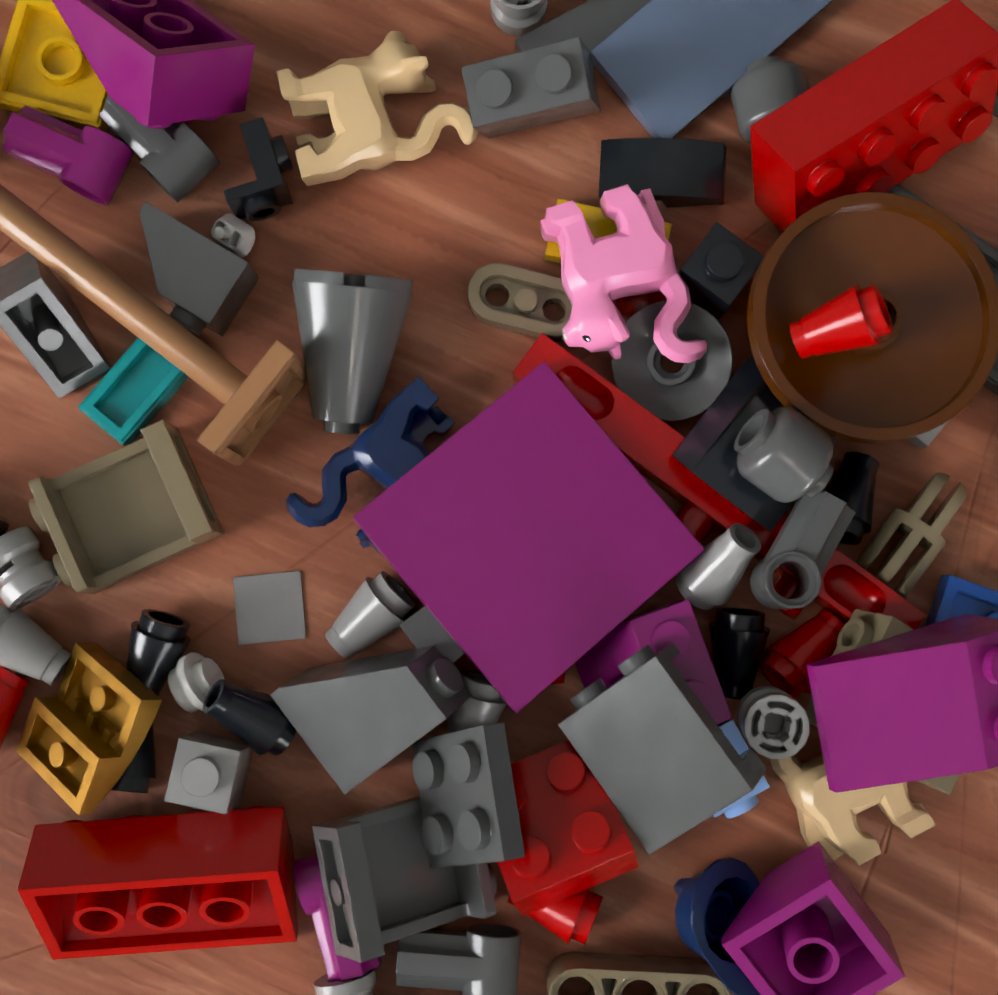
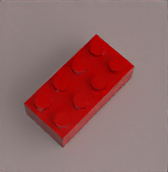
[750,0,998,233]

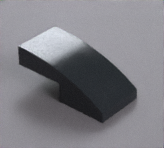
[598,138,727,208]

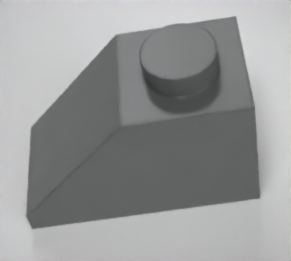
[139,202,259,337]
[0,252,110,399]

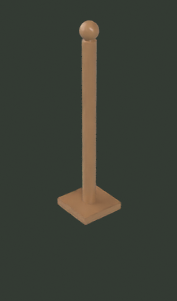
[0,184,307,466]

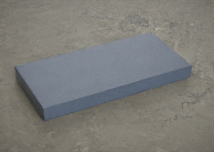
[590,0,833,138]

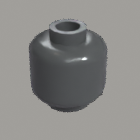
[731,56,810,144]
[734,407,833,503]

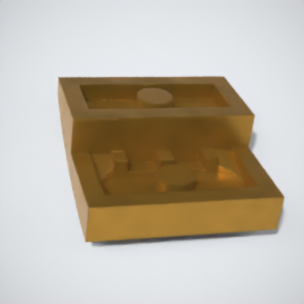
[16,642,162,815]

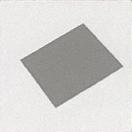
[233,571,306,645]

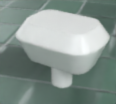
[211,213,255,258]

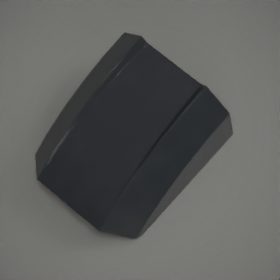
[672,359,838,531]

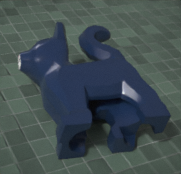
[286,377,455,557]

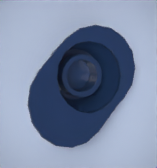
[674,857,761,995]

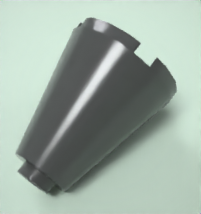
[292,269,413,434]

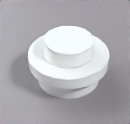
[168,652,224,713]

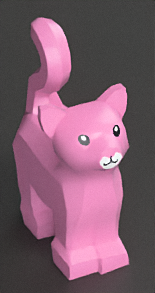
[541,184,707,363]

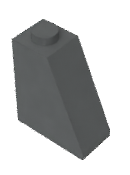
[270,646,472,794]

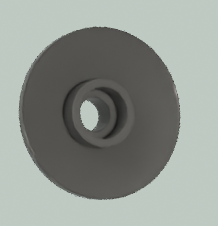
[611,301,732,421]

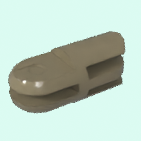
[856,473,967,599]

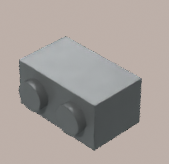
[461,36,601,138]

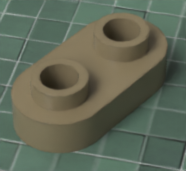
[468,263,572,341]

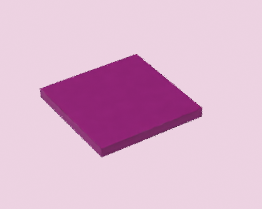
[353,362,705,713]

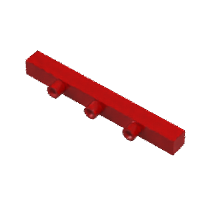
[513,333,926,630]

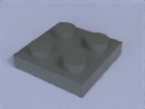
[412,723,525,868]

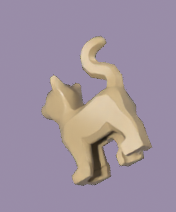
[276,31,478,186]
[770,696,935,865]

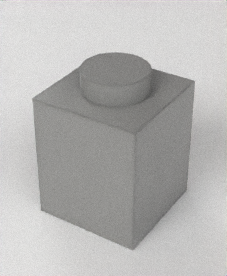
[164,731,253,814]

